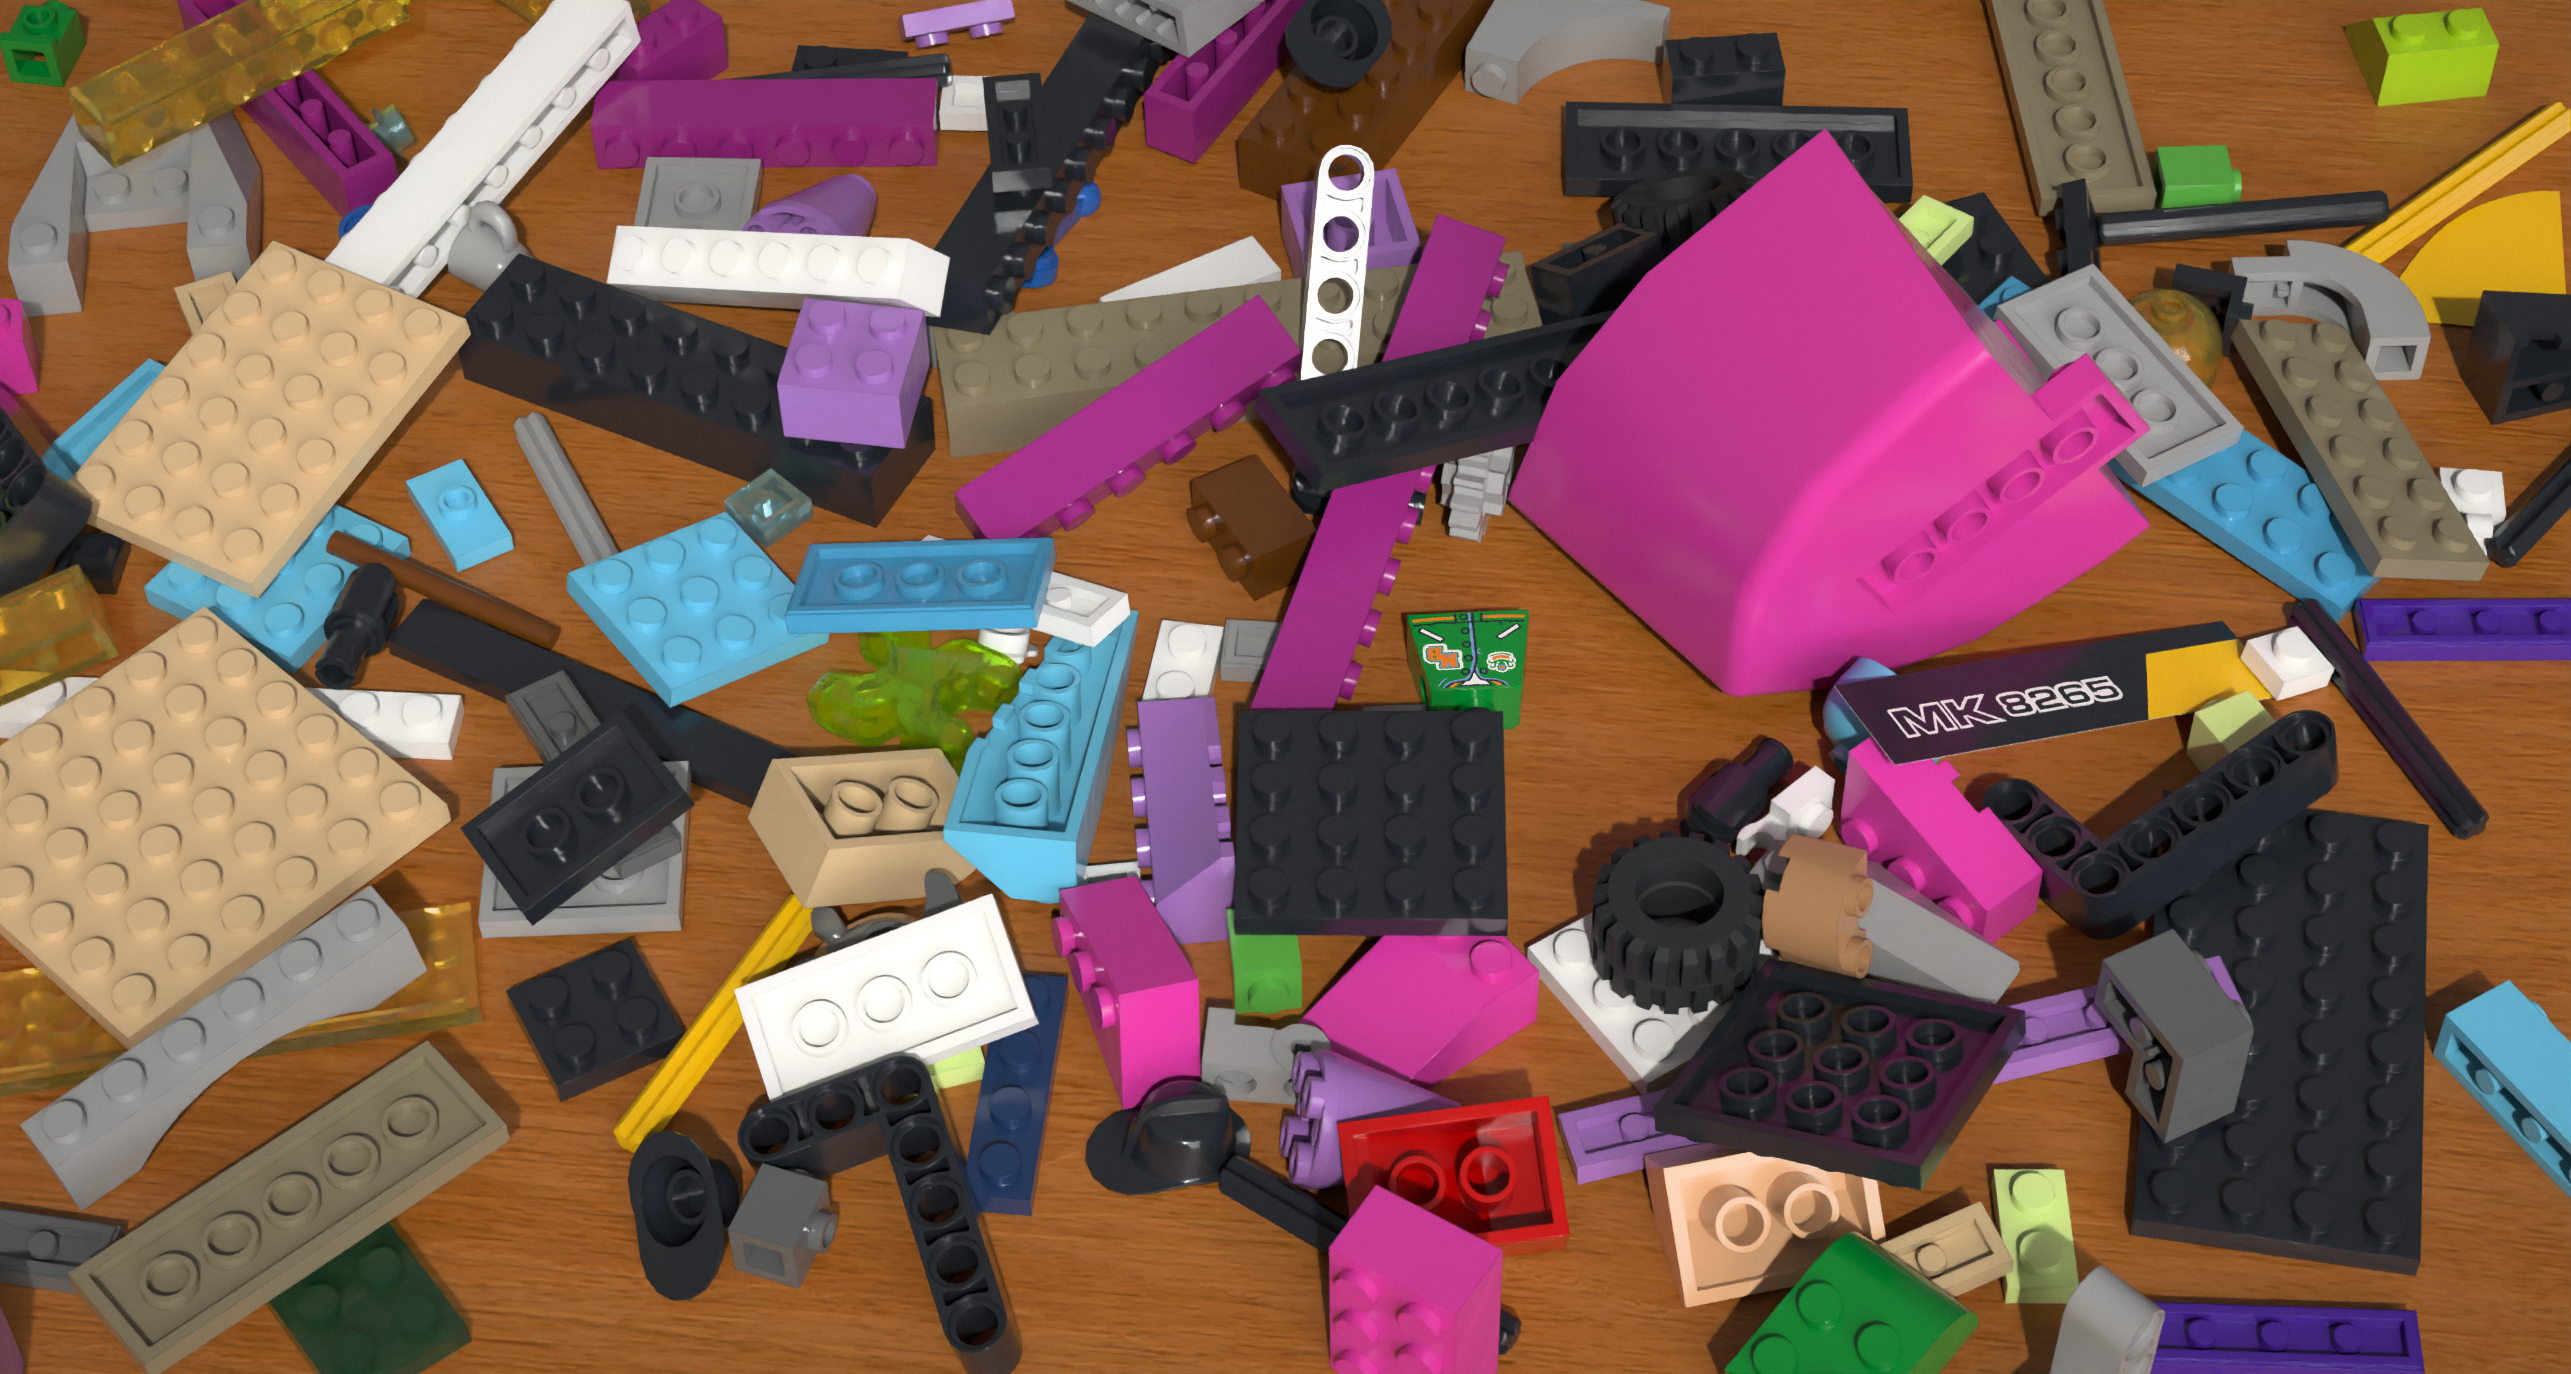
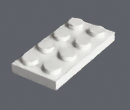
[734,893,1039,1103]

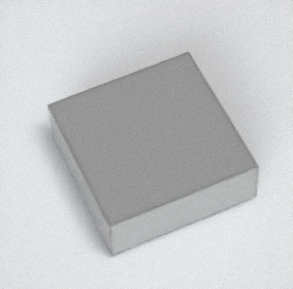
[1220,619,1283,683]

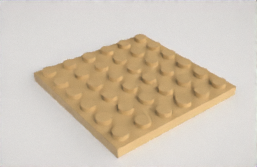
[0,606,451,1050]

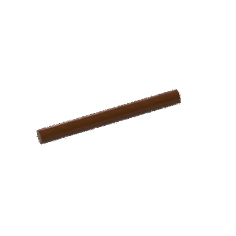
[326,530,560,651]

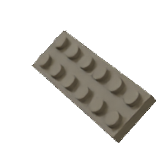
[1985,0,2157,216]
[2231,319,2490,581]
[68,1040,510,1374]

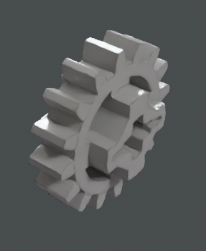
[1441,446,1516,543]

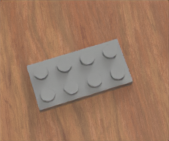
[1993,264,2244,488]

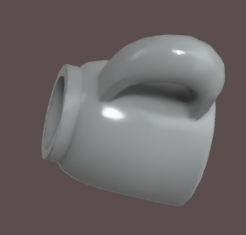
[448,200,535,292]

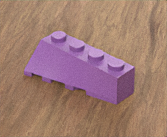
[1126,696,1235,944]

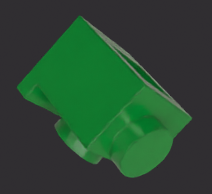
[0,0,86,87]

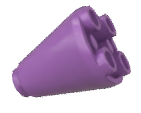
[742,174,877,237]
[1279,1049,1461,1190]

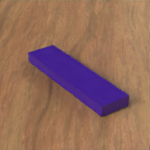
[2353,599,2571,661]
[2150,1302,2425,1374]

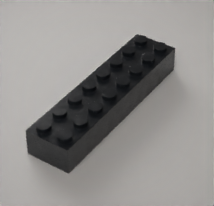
[458,253,936,528]

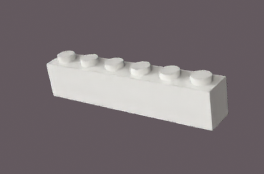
[607,226,950,317]

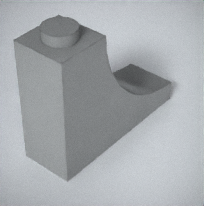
[1067,0,1265,58]
[1465,0,1671,105]

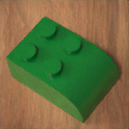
[1724,1231,1979,1374]

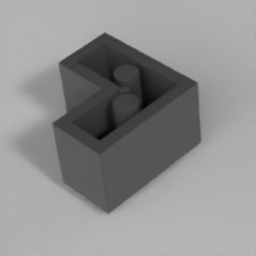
[2094,929,2255,1143]

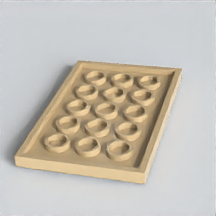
[74,240,471,599]

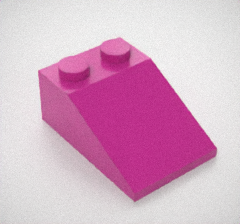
[1296,936,1539,1090]

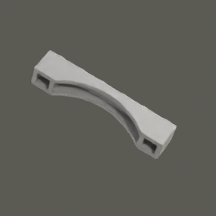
[20,885,428,1211]

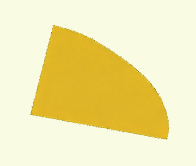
[2399,191,2566,327]

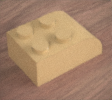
[748,748,976,909]

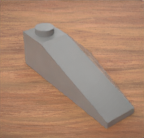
[1750,839,2020,1004]

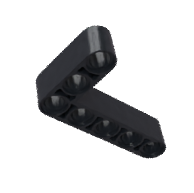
[0,387,92,620]
[1982,710,2339,940]
[737,1055,1023,1374]

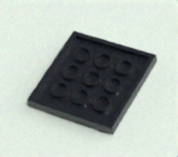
[1234,711,1508,936]
[1654,959,2026,1190]

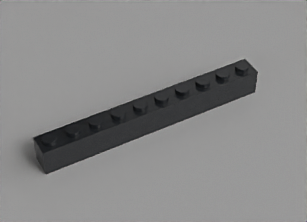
[925,12,1171,335]

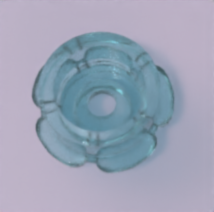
[366,103,416,157]

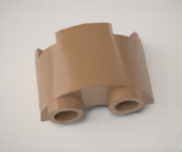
[1762,833,1874,979]

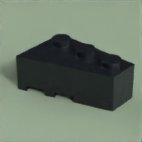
[2460,290,2571,426]

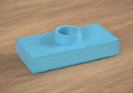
[405,458,514,572]

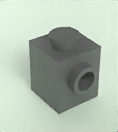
[728,1163,838,1289]

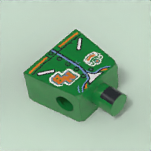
[1407,609,1529,729]

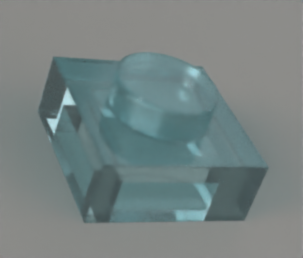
[724,468,813,548]

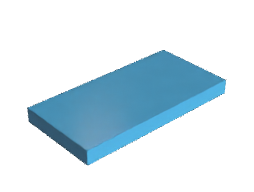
[784,537,1057,634]

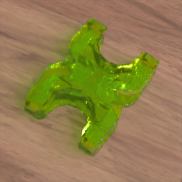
[806,631,1023,777]

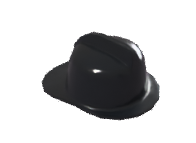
[1286,0,1392,88]
[1085,1080,1251,1195]
[628,1131,739,1301]

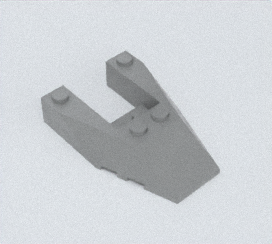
[8,63,262,317]

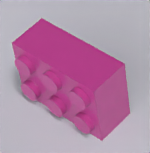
[1329,1185,1503,1374]

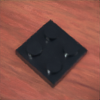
[506,939,684,1102]

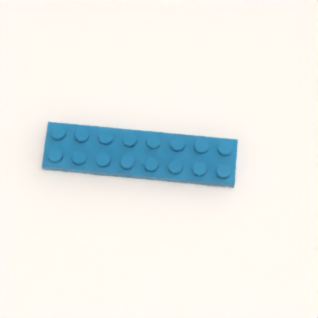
[1978,276,2382,624]

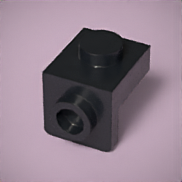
[2165,263,2254,358]

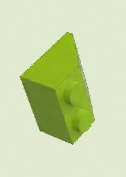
[2345,8,2499,107]

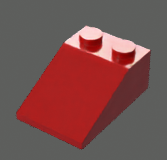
[1337,1095,1570,1258]

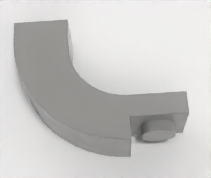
[2228,240,2431,380]

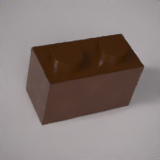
[1188,454,1318,601]

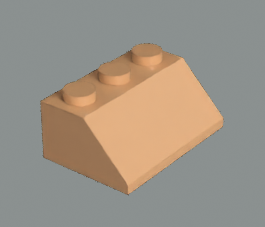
[1644,1143,1887,1308]

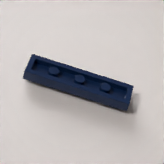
[966,974,1069,1216]

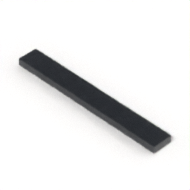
[387,598,800,808]

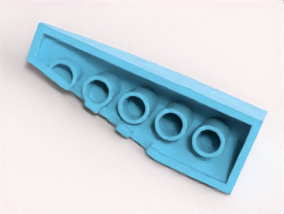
[943,610,1139,904]

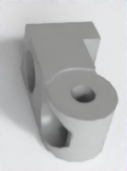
[1202,1007,1331,1105]

